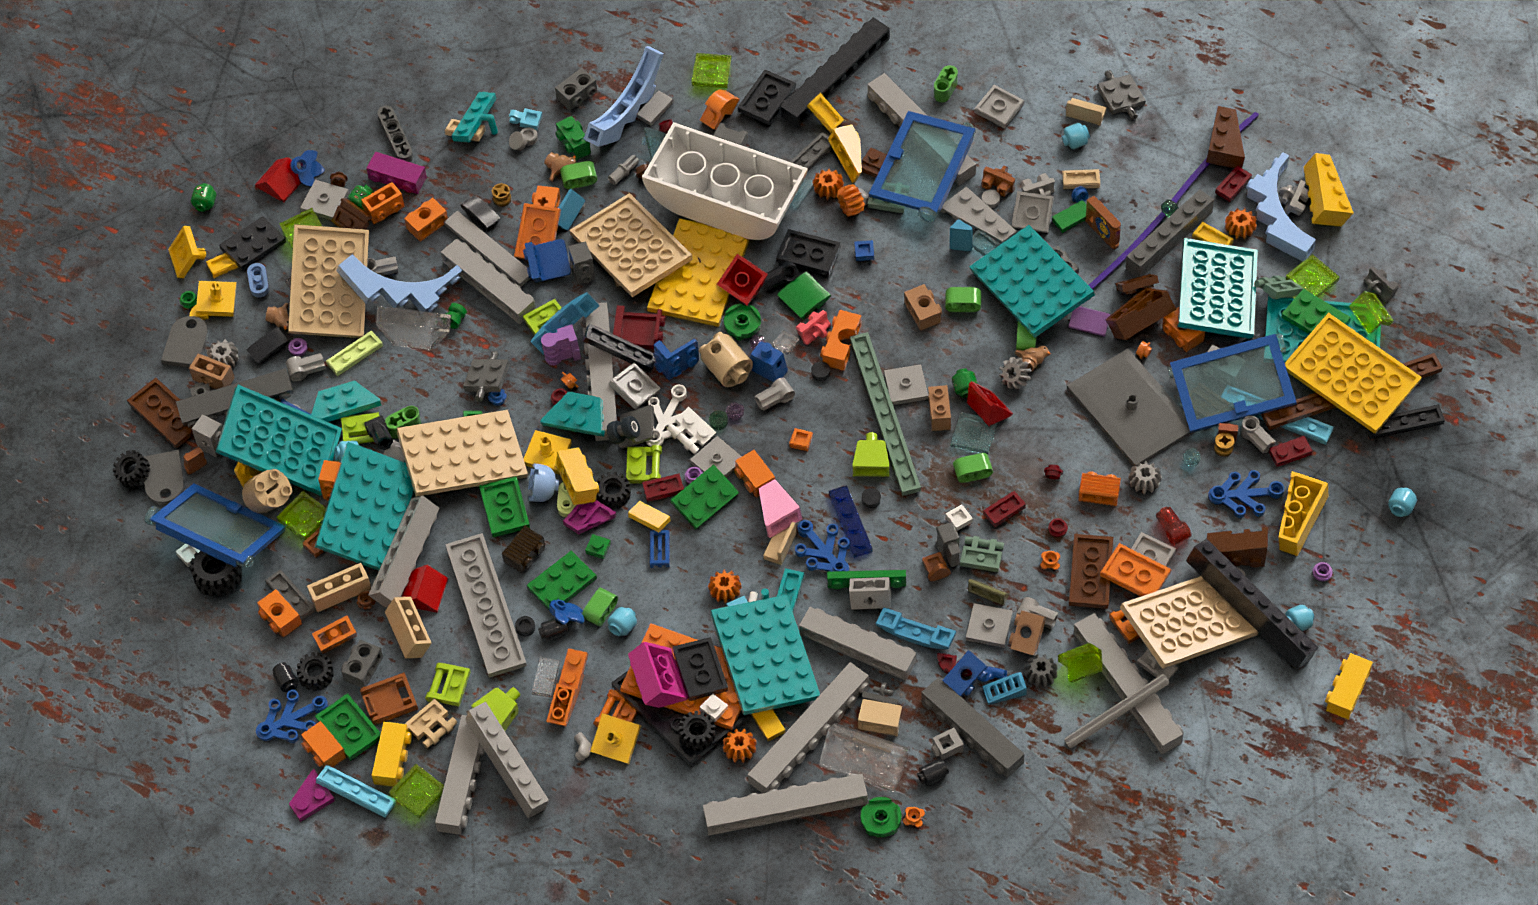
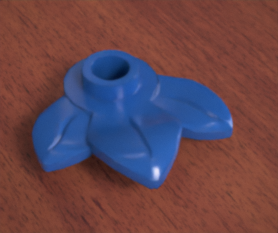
[290,150,325,187]
[549,599,584,625]

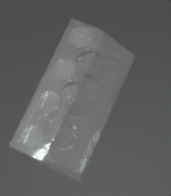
[819,723,910,792]

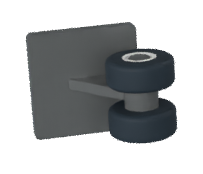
[607,405,654,449]

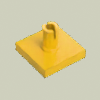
[168,226,206,278]
[196,281,237,317]
[523,430,572,474]
[590,713,641,764]

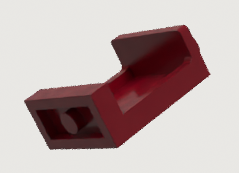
[613,305,666,349]

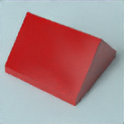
[255,157,301,202]
[716,254,768,305]
[967,381,1013,426]
[402,565,448,613]

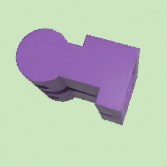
[541,324,581,365]

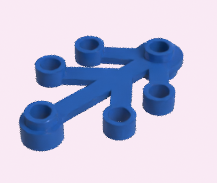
[1208,470,1284,518]
[795,520,850,572]
[256,690,329,743]

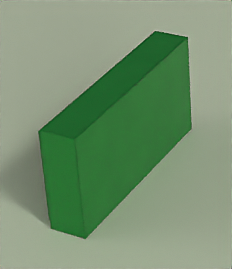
[1052,200,1086,233]

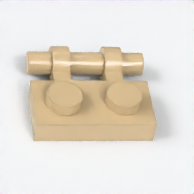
[405,699,457,749]

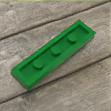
[827,570,906,589]

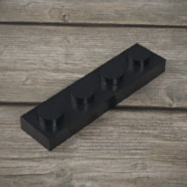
[583,324,655,372]
[1366,404,1445,440]

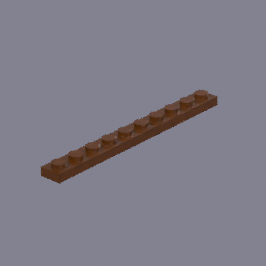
[1261,353,1443,430]

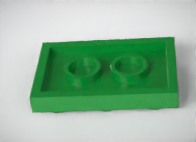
[1281,289,1351,334]
[670,464,739,530]
[479,476,530,537]
[527,550,597,610]
[315,693,381,761]

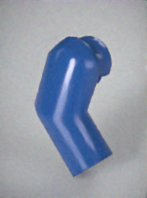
[981,666,1007,682]

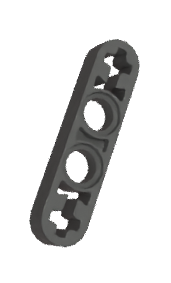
[378,105,413,162]

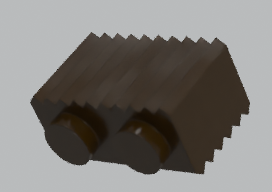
[502,526,545,573]

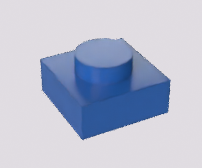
[854,240,874,261]

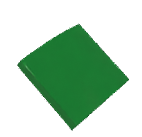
[777,272,831,320]

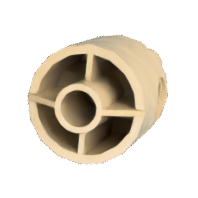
[699,332,753,387]
[242,469,292,513]

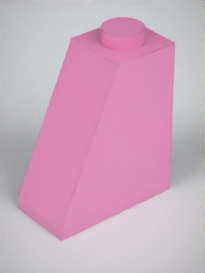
[759,479,802,538]

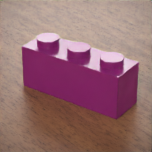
[366,152,427,194]

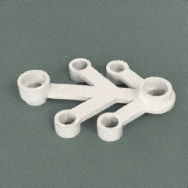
[645,384,687,447]

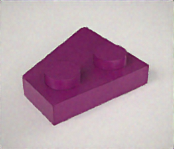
[563,500,616,534]
[289,769,335,822]

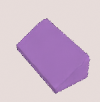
[1069,306,1110,337]

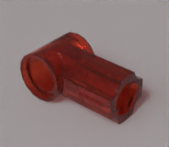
[1156,506,1192,546]

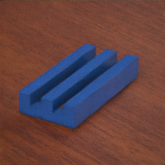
[650,530,670,568]

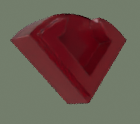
[937,653,957,674]

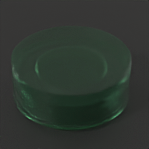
[1161,199,1179,217]
[709,410,728,430]

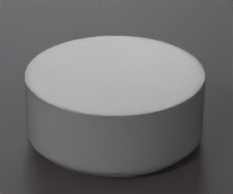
[520,127,538,146]
[509,132,527,150]
[982,190,1000,208]

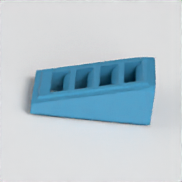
[982,672,1027,705]

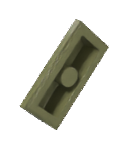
[968,579,1009,605]

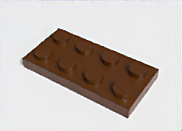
[127,378,194,449]
[1069,534,1113,609]

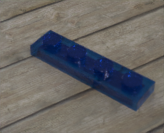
[829,485,873,558]

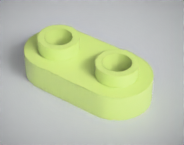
[557,482,576,517]

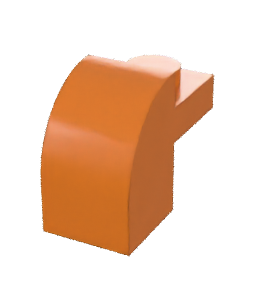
[700,90,740,130]

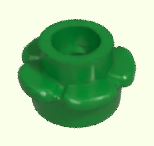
[180,291,197,309]

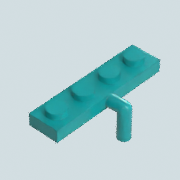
[452,92,498,142]
[761,568,804,612]

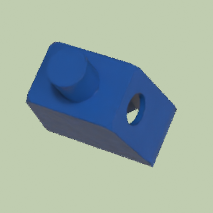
[750,342,788,382]

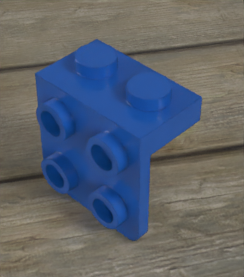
[523,239,571,283]
[653,339,699,380]

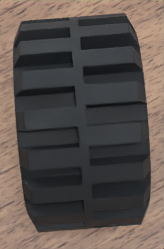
[190,543,242,597]

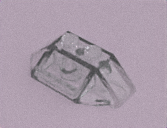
[376,306,452,350]

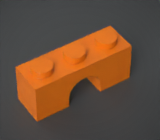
[820,310,861,371]

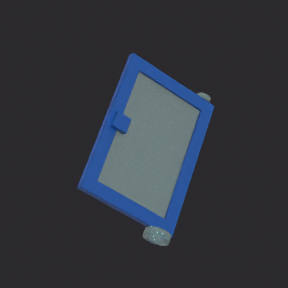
[869,111,976,222]
[1167,333,1297,433]
[145,483,286,568]

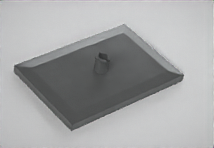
[1067,349,1194,466]

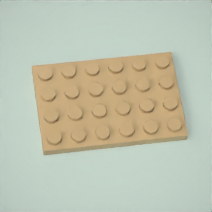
[570,193,693,297]
[288,224,369,338]
[397,410,528,497]
[1120,576,1259,669]

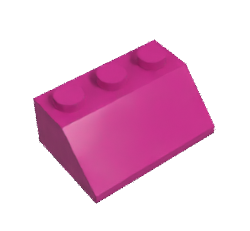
[628,642,688,708]

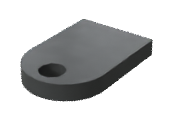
[161,316,209,368]
[144,450,185,506]

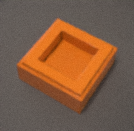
[789,428,813,452]

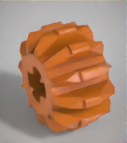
[813,168,844,200]
[837,184,865,217]
[1225,208,1256,239]
[708,570,742,604]
[723,729,757,763]

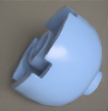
[528,464,559,502]

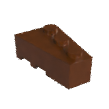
[1206,106,1245,168]
[1105,288,1176,340]
[1207,527,1268,568]

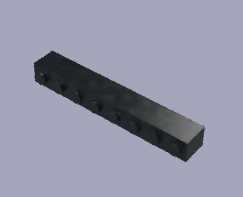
[780,17,890,128]
[1186,539,1319,670]

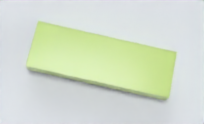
[326,330,383,376]

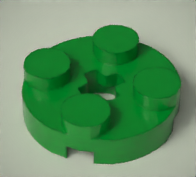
[724,304,761,341]
[861,797,901,837]

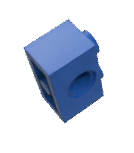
[942,650,988,697]

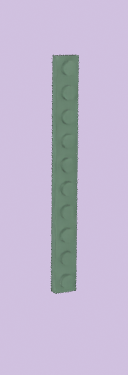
[850,332,921,496]

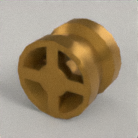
[492,183,511,207]
[1214,432,1234,457]

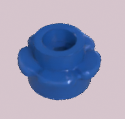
[1071,186,1089,203]
[488,389,507,406]

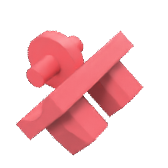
[796,310,831,345]

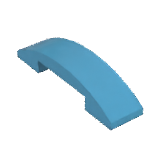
[531,292,599,355]
[876,607,956,649]

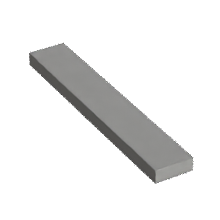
[444,211,531,287]

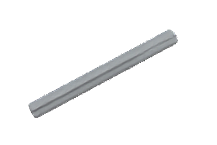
[1064,674,1169,748]

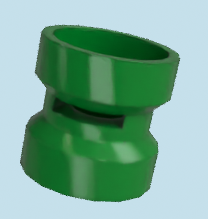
[442,303,467,329]

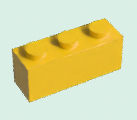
[555,448,599,505]
[1325,653,1373,720]
[372,722,412,787]

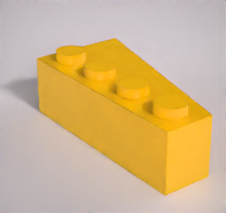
[1304,153,1354,227]
[1279,471,1329,556]

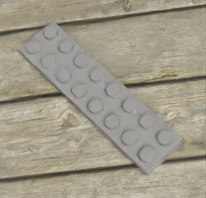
[445,533,527,678]

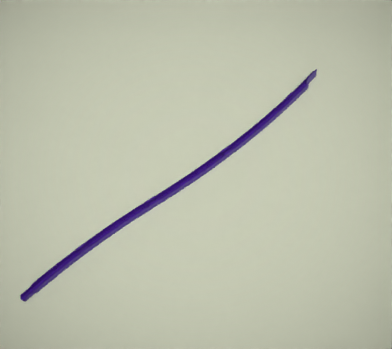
[1089,112,1259,290]

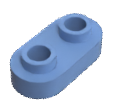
[247,263,269,297]

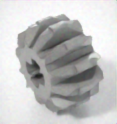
[207,339,239,367]
[999,357,1032,389]
[1128,461,1162,494]

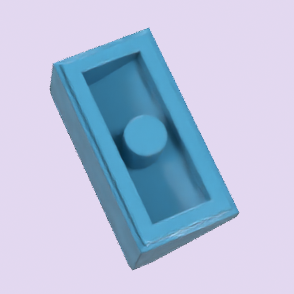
[558,189,585,231]
[949,219,973,251]

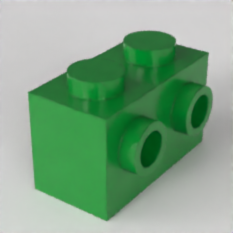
[555,116,591,161]

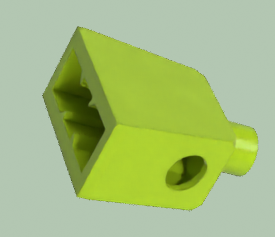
[853,432,889,477]
[471,687,521,731]

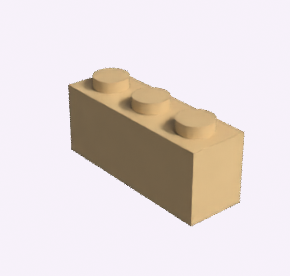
[307,563,371,612]
[385,597,432,658]

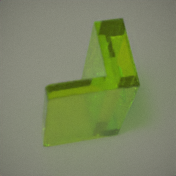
[1349,291,1394,334]
[1058,643,1103,683]

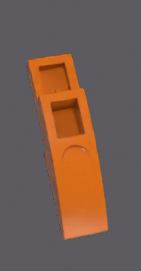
[546,648,588,727]

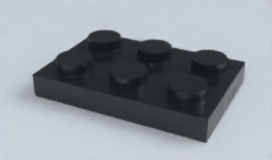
[738,70,796,125]
[219,216,286,271]
[776,229,841,276]
[673,637,728,701]

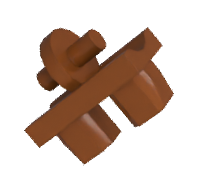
[981,166,1015,197]

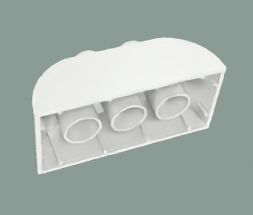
[642,122,808,240]

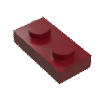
[1215,165,1252,202]
[1269,436,1312,467]
[642,473,684,502]
[983,491,1026,527]

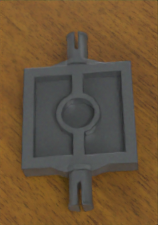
[1097,70,1146,120]
[463,351,510,402]

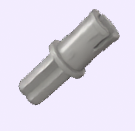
[608,155,639,185]

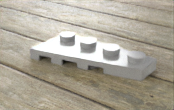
[940,187,1017,244]

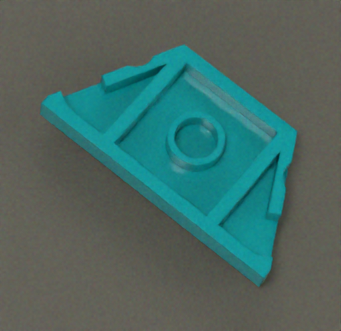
[311,380,382,422]
[540,392,605,437]

